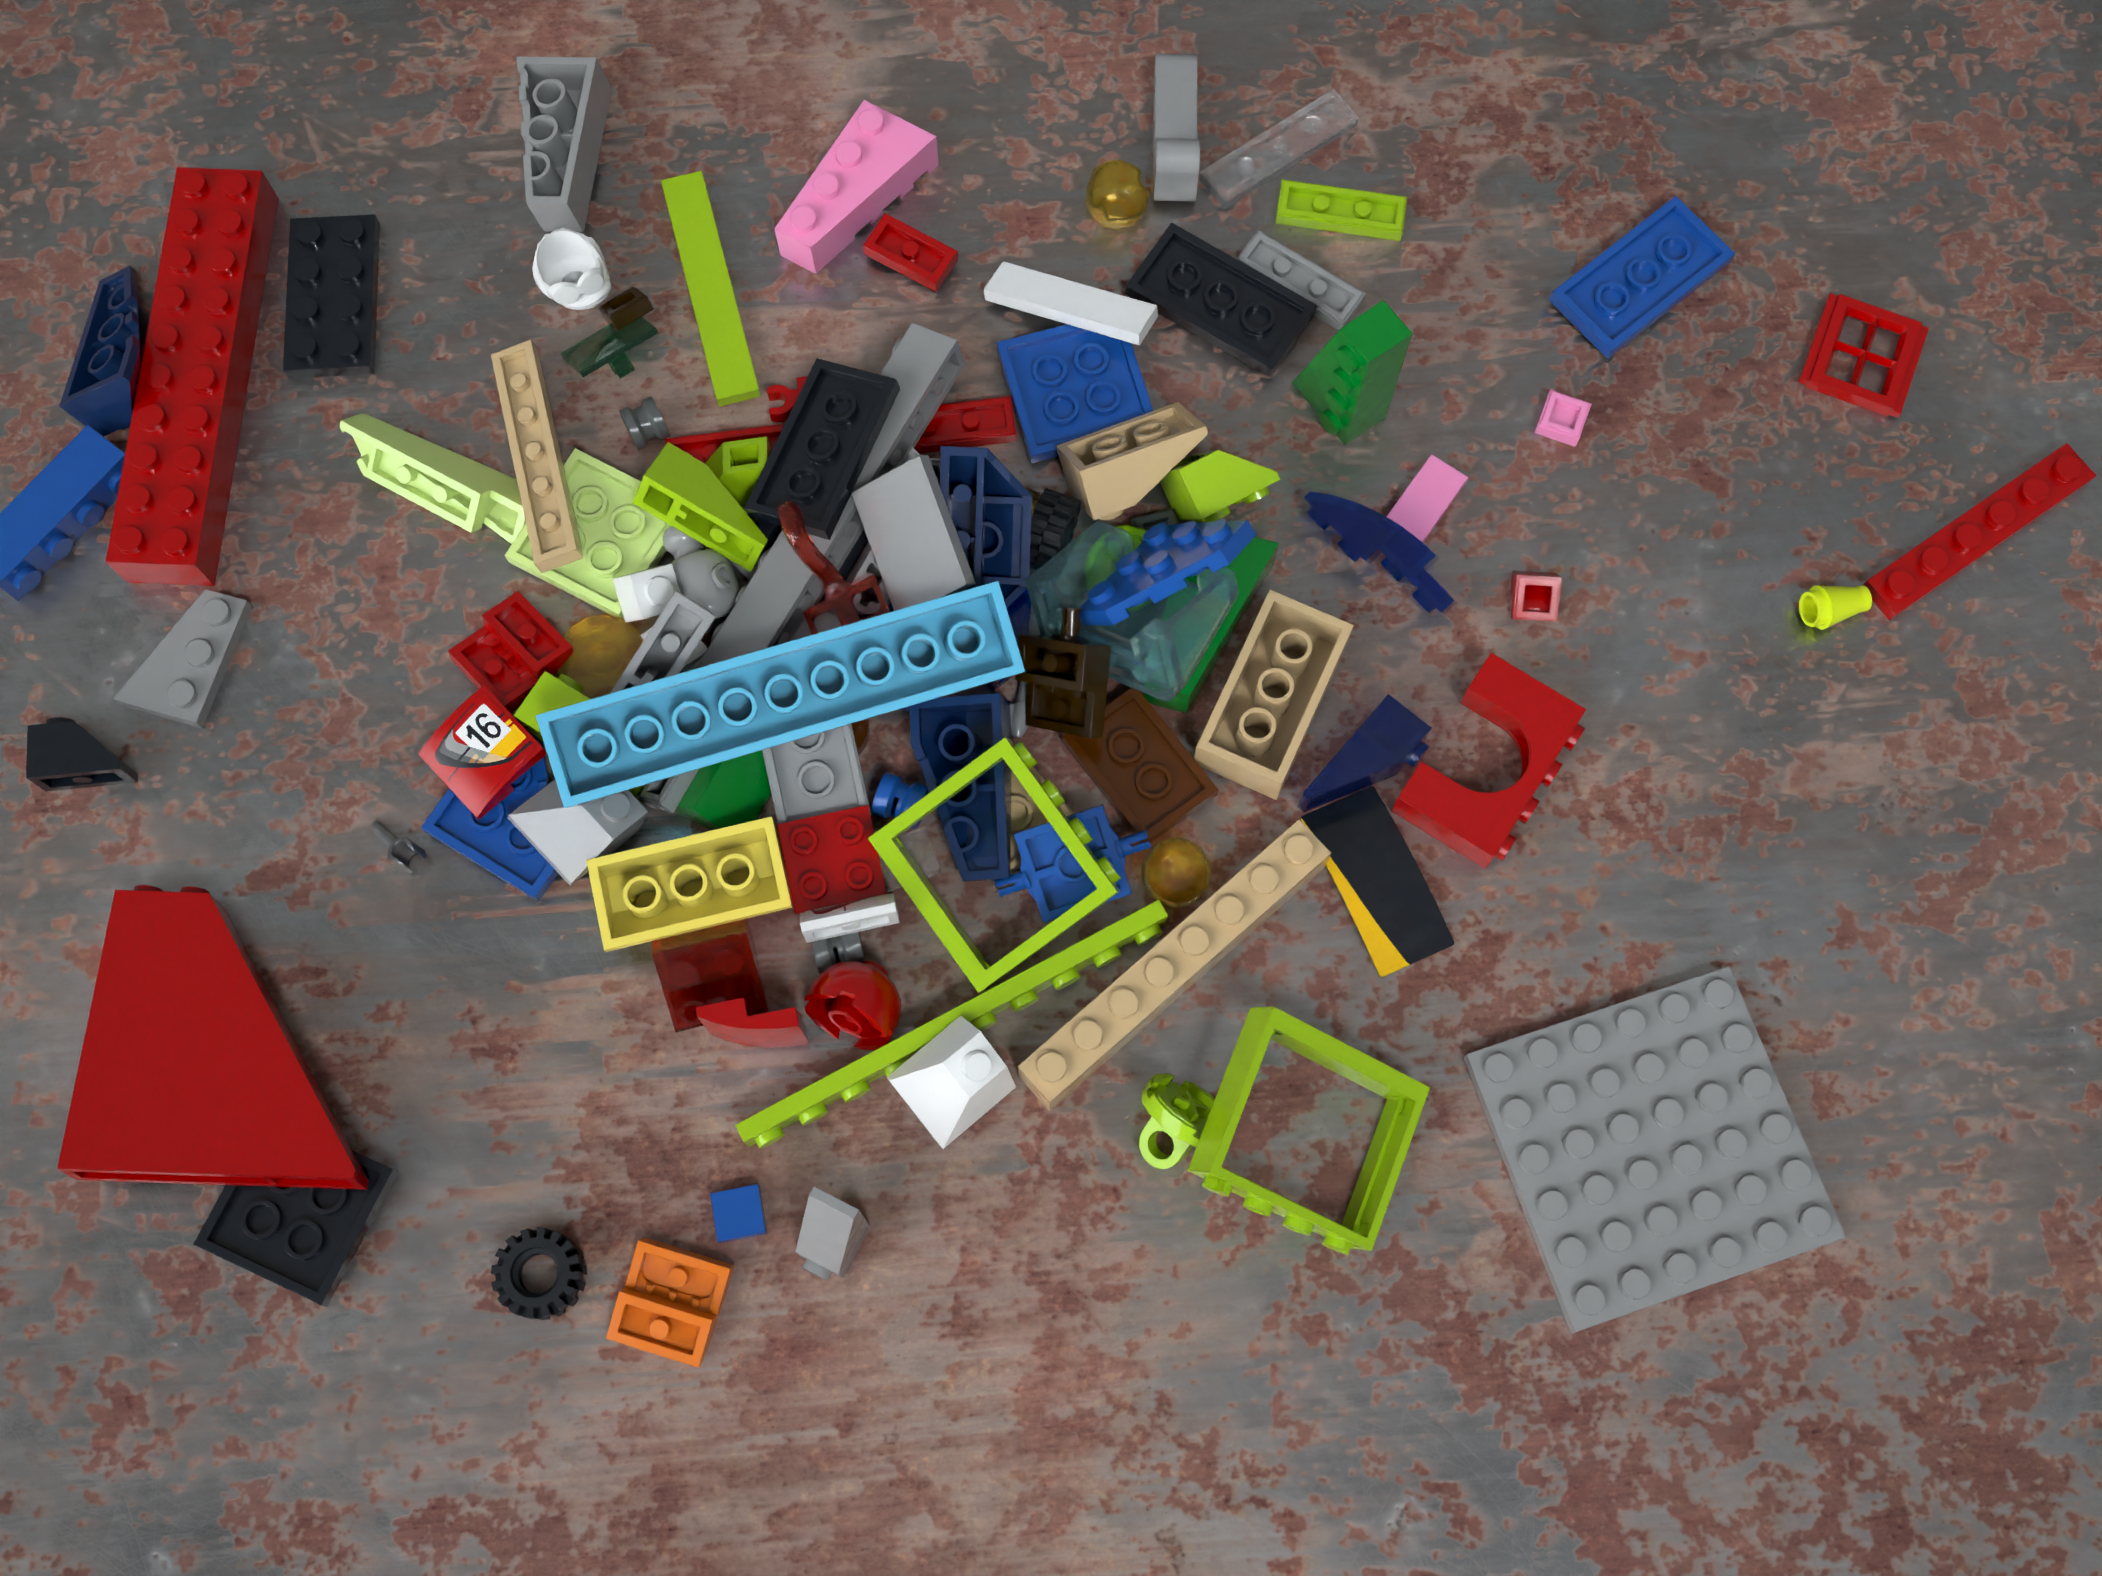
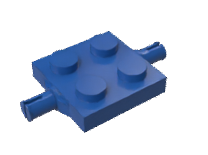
[995,804,1152,923]

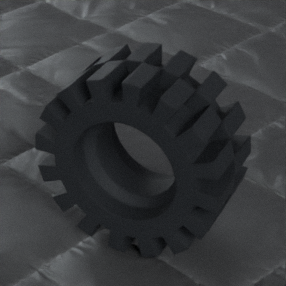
[1030,488,1081,576]
[491,1227,587,1320]

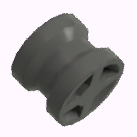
[619,397,670,451]

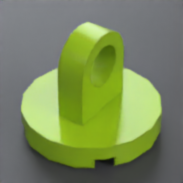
[1139,1073,1215,1169]

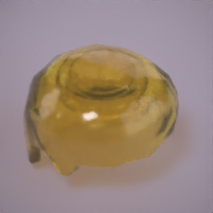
[1085,160,1150,230]
[1141,838,1211,908]

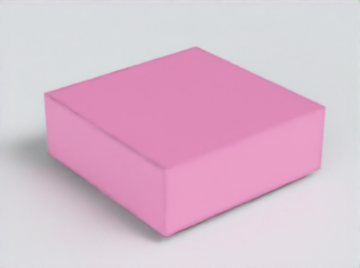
[1534,389,1592,447]

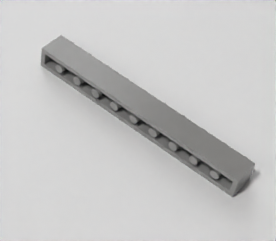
[691,323,965,670]

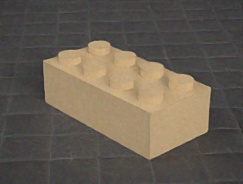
[1194,590,1354,800]

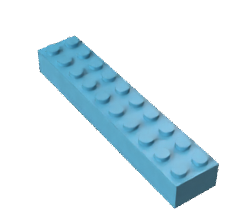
[536,581,1025,808]

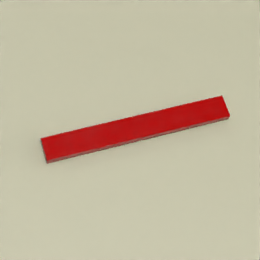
[665,396,1017,463]

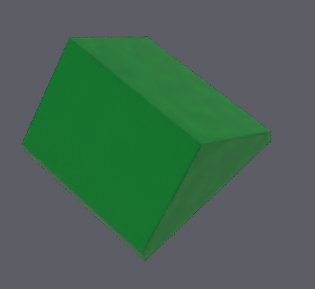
[675,750,772,830]

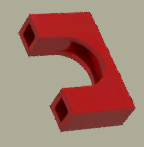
[1391,653,1586,869]

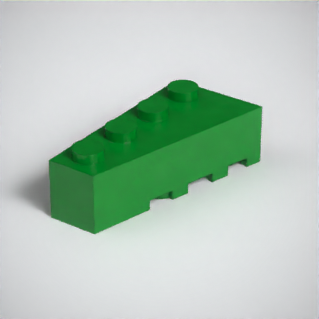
[1292,300,1412,445]
[1144,522,1279,713]

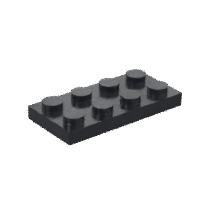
[283,214,380,379]
[1125,222,1317,378]
[744,358,900,540]

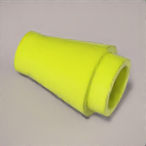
[1799,585,1872,630]

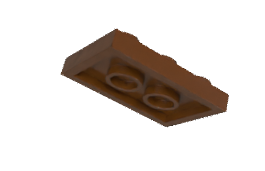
[1062,686,1219,843]

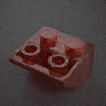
[652,918,768,1032]

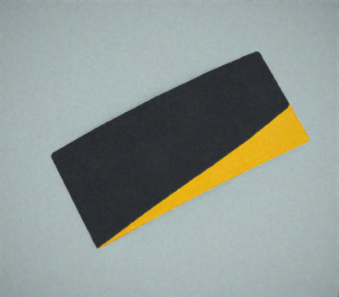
[1301,786,1454,977]

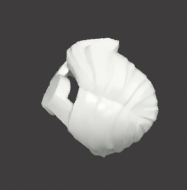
[532,228,612,310]

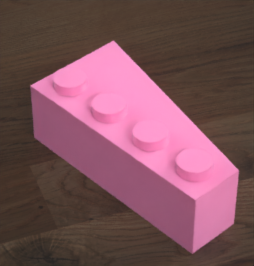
[774,100,939,274]

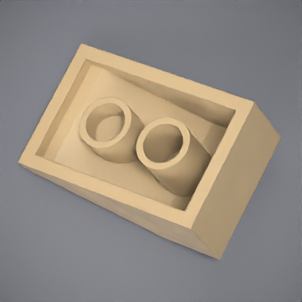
[1056,402,1208,521]

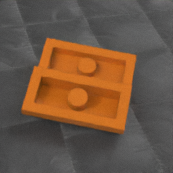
[606,1237,735,1368]

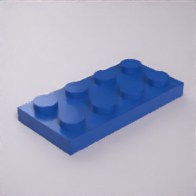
[1549,196,1735,359]

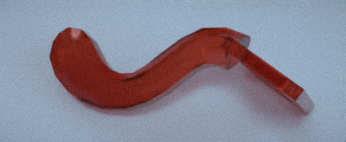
[778,500,890,635]

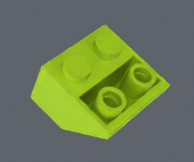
[1160,450,1280,523]

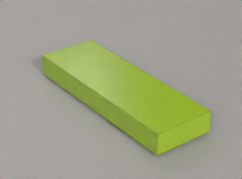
[1275,179,1407,241]

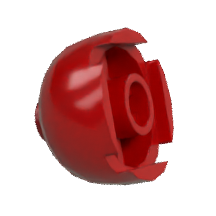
[804,961,901,1051]

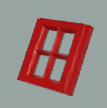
[1798,293,1929,418]

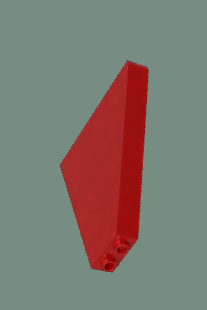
[57,885,369,1190]

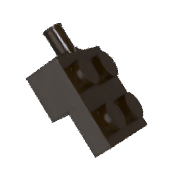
[1015,607,1111,738]

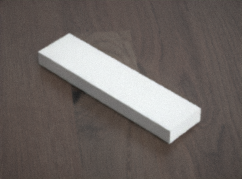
[984,261,1158,346]

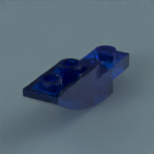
[1304,491,1457,615]

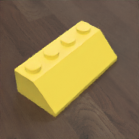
[586,816,792,952]

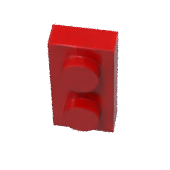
[863,213,958,292]

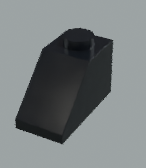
[26,717,138,792]

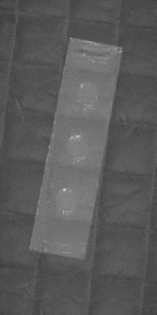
[1200,89,1359,209]

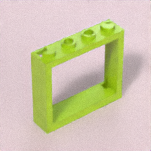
[868,737,1121,993]
[1187,1006,1430,1255]

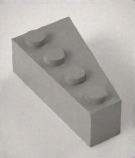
[516,57,612,232]

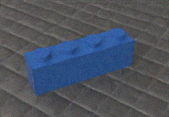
[0,425,125,601]

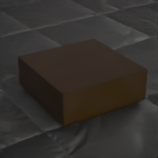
[599,287,654,331]

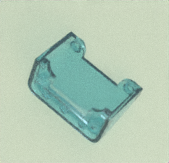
[1025,520,1238,702]

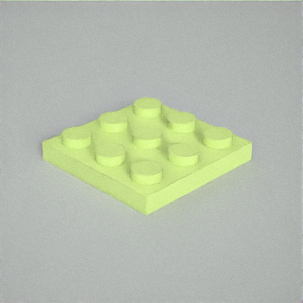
[505,448,671,621]

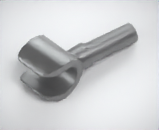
[370,821,426,873]

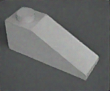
[610,590,716,694]
[795,1187,871,1281]

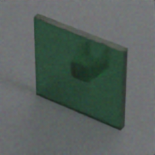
[560,317,658,379]

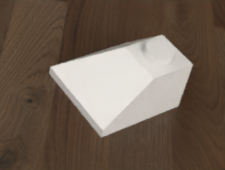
[887,1016,1016,1149]

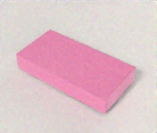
[1382,454,1468,549]

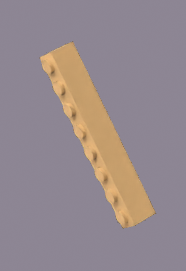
[1018,820,1331,1111]

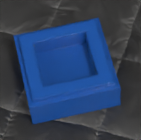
[710,1184,768,1243]

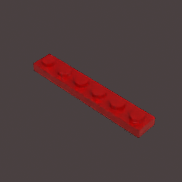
[1863,443,2097,621]

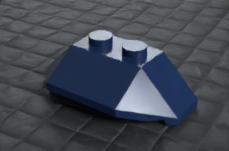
[940,446,1032,609]

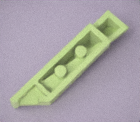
[339,414,526,544]

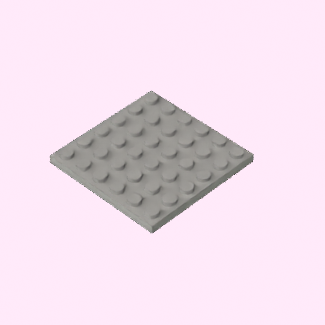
[1463,966,1846,1333]

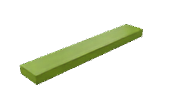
[661,170,761,407]

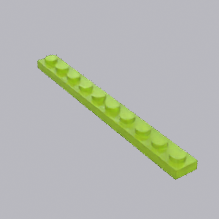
[735,900,1168,1149]

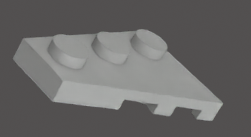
[112,589,253,728]

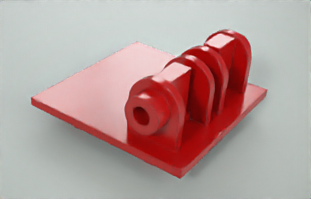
[777,805,887,915]

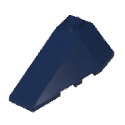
[59,266,141,437]
[909,693,1012,882]

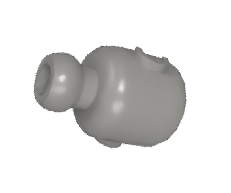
[663,526,741,634]

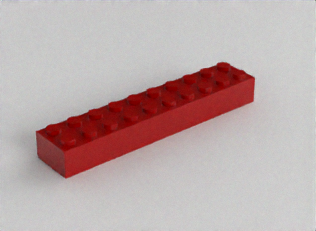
[106,167,279,586]

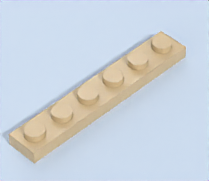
[491,340,584,573]

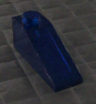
[1297,694,1432,813]

